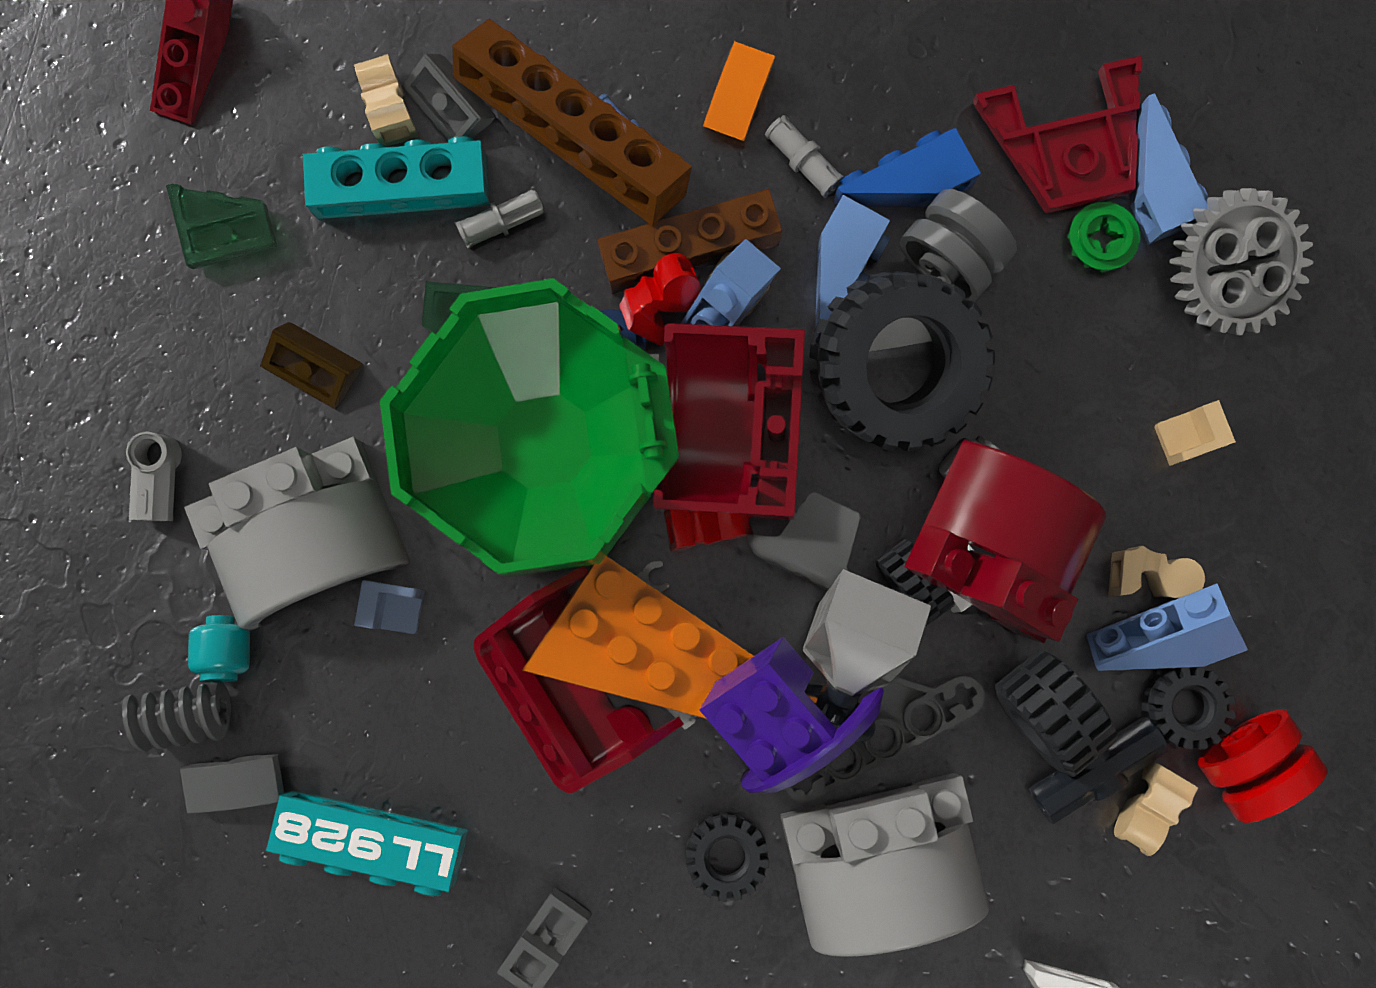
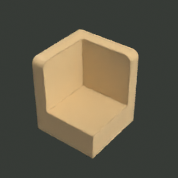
[1155,400,1236,466]

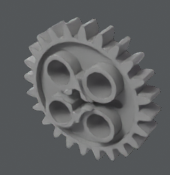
[1170,188,1313,335]

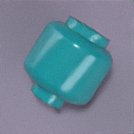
[188,615,250,683]

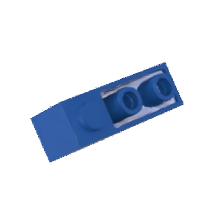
[833,128,981,207]

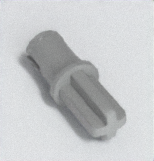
[456,190,544,249]

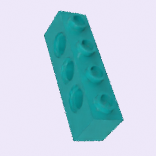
[303,136,490,219]

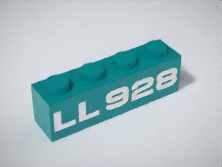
[266,790,468,896]

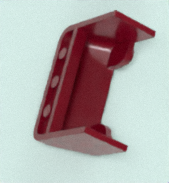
[474,566,684,793]

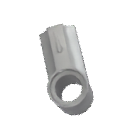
[126,431,182,521]

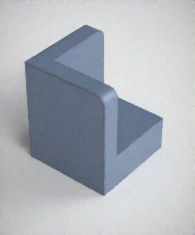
[354,580,425,634]

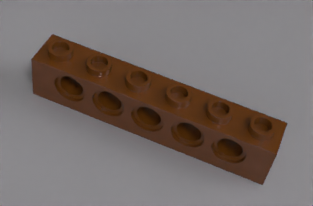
[452,18,692,225]

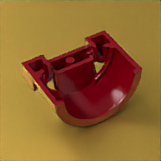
[653,323,805,520]
[904,440,1106,644]

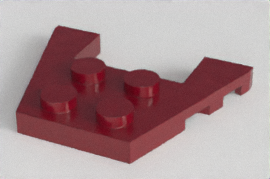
[973,56,1142,214]

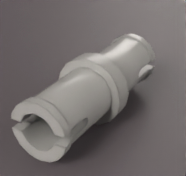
[765,115,844,198]

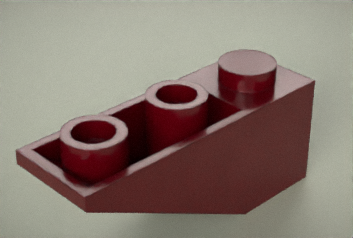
[150,0,233,124]

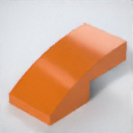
[703,41,776,141]

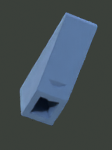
[1130,93,1208,245]
[815,195,891,343]
[681,239,781,327]
[1086,584,1248,671]

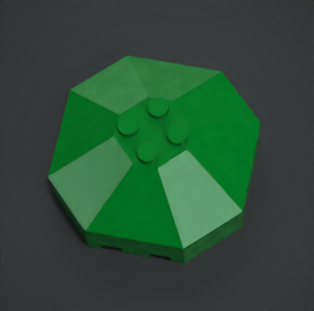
[380,278,679,578]

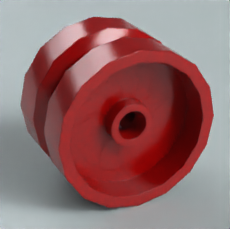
[1198,709,1328,823]

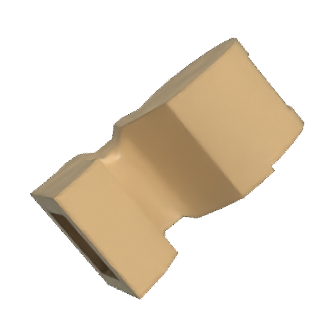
[354,54,419,147]
[1108,546,1205,600]
[1114,762,1198,856]

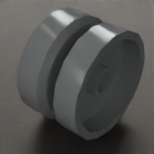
[900,189,1018,301]

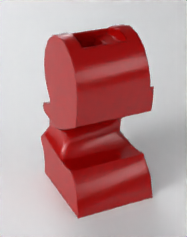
[619,253,701,346]
[663,509,753,552]

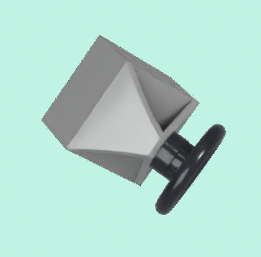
[803,569,931,743]

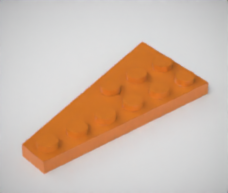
[522,556,817,719]

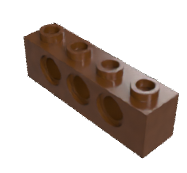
[597,189,782,294]

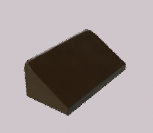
[260,322,363,409]

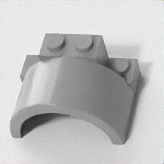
[184,437,409,631]
[780,773,989,957]

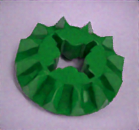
[1067,202,1140,273]

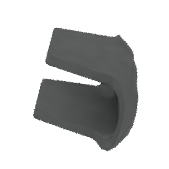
[745,492,860,591]

